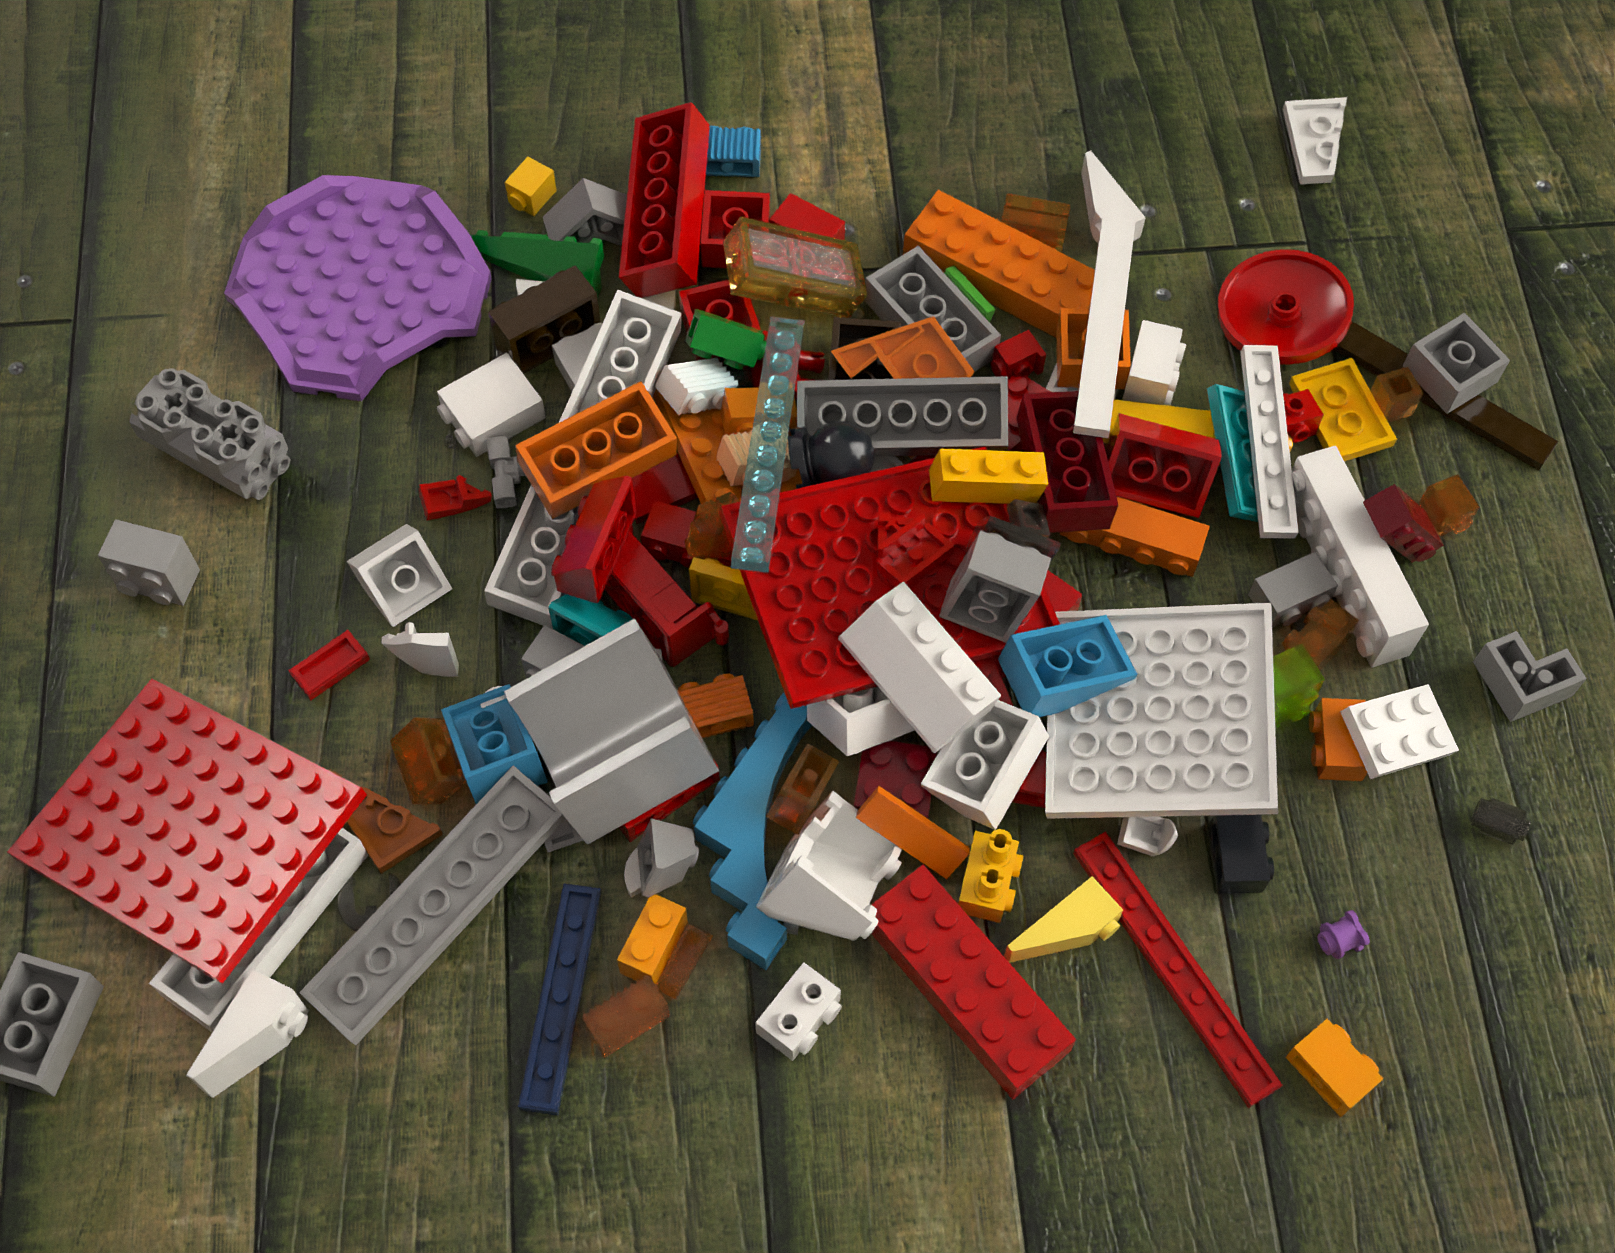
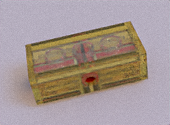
[723,217,868,318]

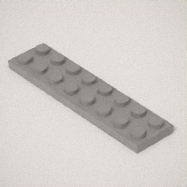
[299,766,566,1045]

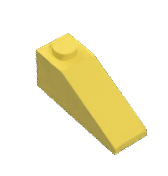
[1004,877,1123,963]

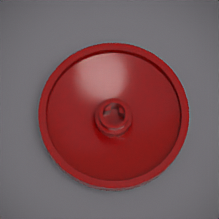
[1218,249,1354,365]

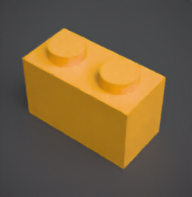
[617,894,688,989]
[1286,1018,1383,1117]

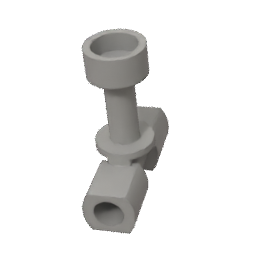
[487,436,526,508]

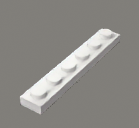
[1241,345,1299,538]

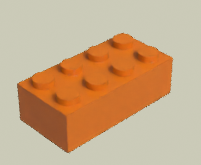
[515,381,677,519]

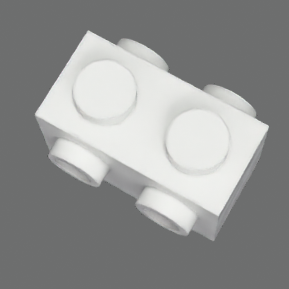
[755,962,842,1061]

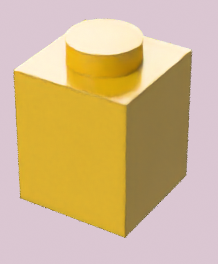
[505,156,557,216]

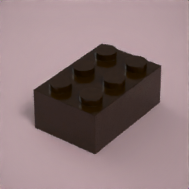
[488,265,601,374]

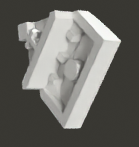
[382,622,459,677]

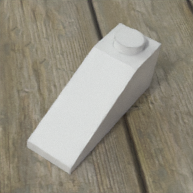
[1081,150,1146,243]

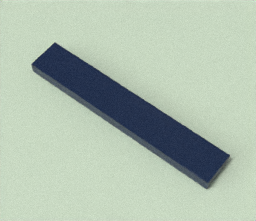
[518,883,602,1116]

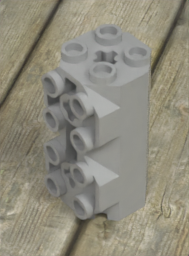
[129,368,291,500]

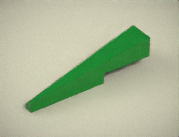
[470,230,604,298]

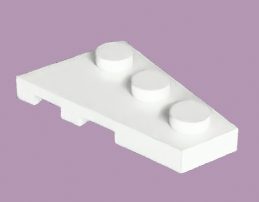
[1283,97,1347,185]

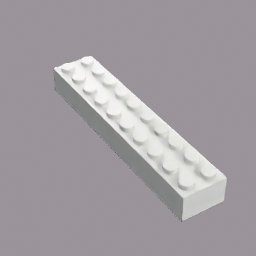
[484,290,682,629]

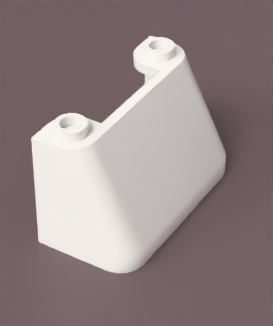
[756,791,902,941]

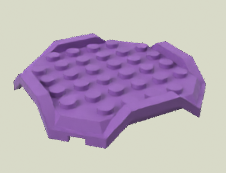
[224,175,492,401]

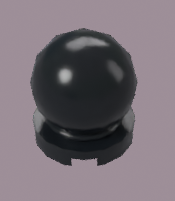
[788,421,875,489]

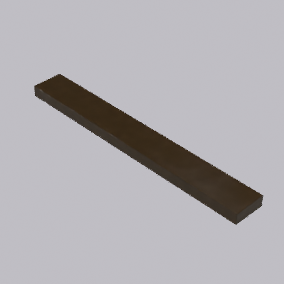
[1332,321,1559,471]

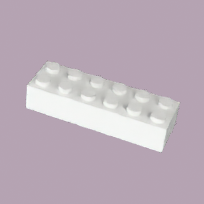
[1291,445,1429,668]
[149,828,368,1033]

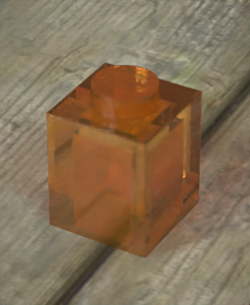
[1371,367,1423,423]
[1419,474,1480,536]

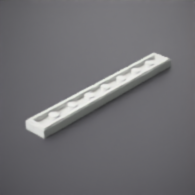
[1073,214,1136,438]

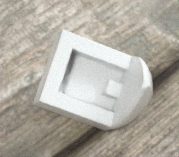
[1117,816,1178,856]

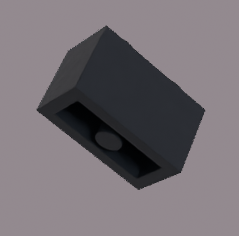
[1209,814,1274,894]

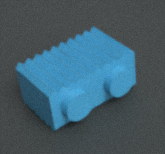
[706,126,761,177]

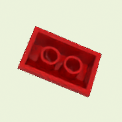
[551,475,637,604]

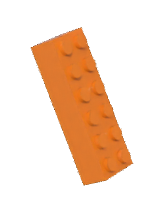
[903,190,1095,338]

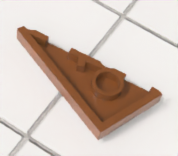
[327,769,443,874]

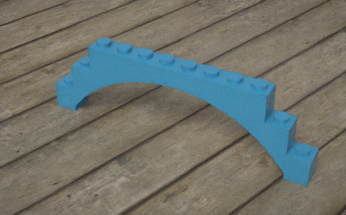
[693,692,813,970]

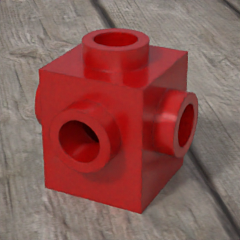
[1283,389,1324,443]

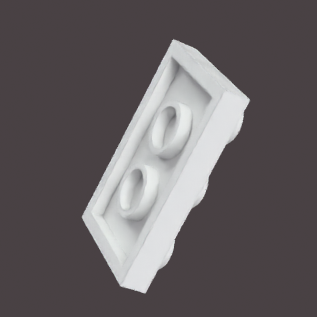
[1340,684,1459,779]

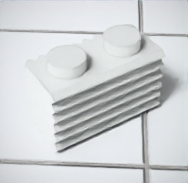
[655,358,738,415]

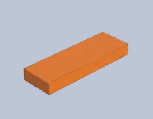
[856,786,970,879]

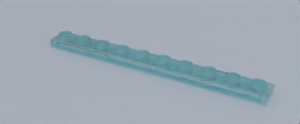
[731,317,804,573]

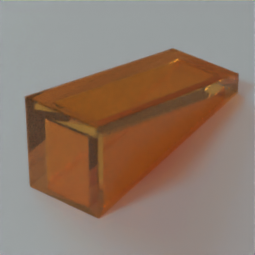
[654,923,714,999]

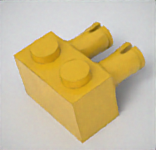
[958,829,1023,923]

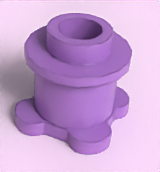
[1318,910,1370,959]

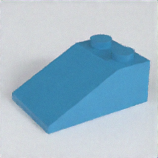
[998,615,1138,717]
[441,684,548,804]

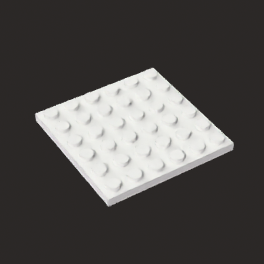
[1045,603,1278,819]

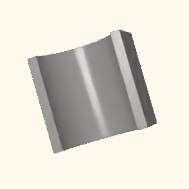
[504,618,719,845]

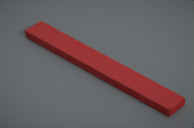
[1073,831,1283,1109]

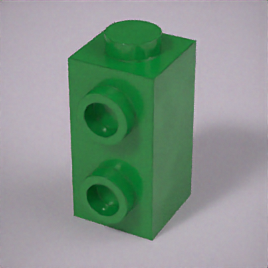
[685,309,767,370]

